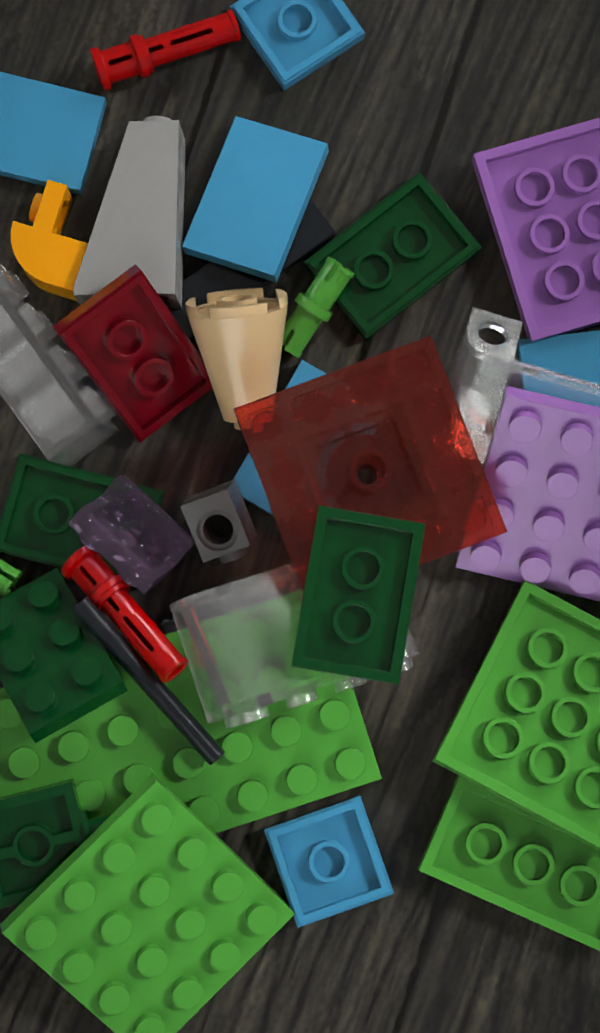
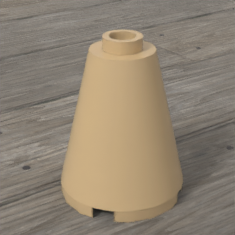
[185,288,288,430]

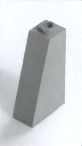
[74,116,185,309]

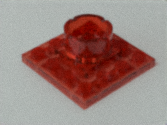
[234,336,507,593]

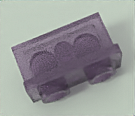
[68,474,195,594]

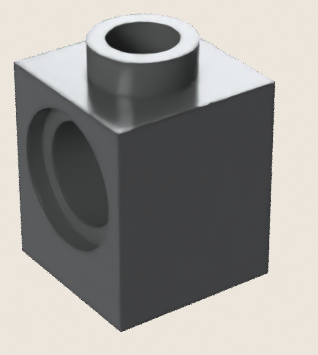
[180,479,257,564]

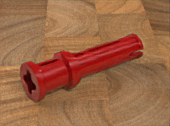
[89,9,241,92]
[61,543,189,683]

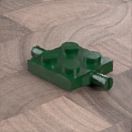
[0,779,113,909]

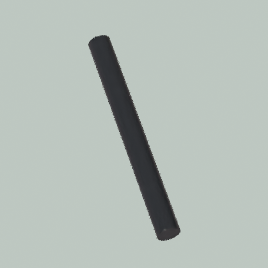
[72,597,225,765]

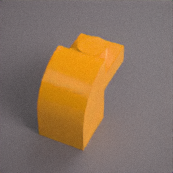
[11,180,88,301]

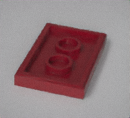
[52,264,212,443]

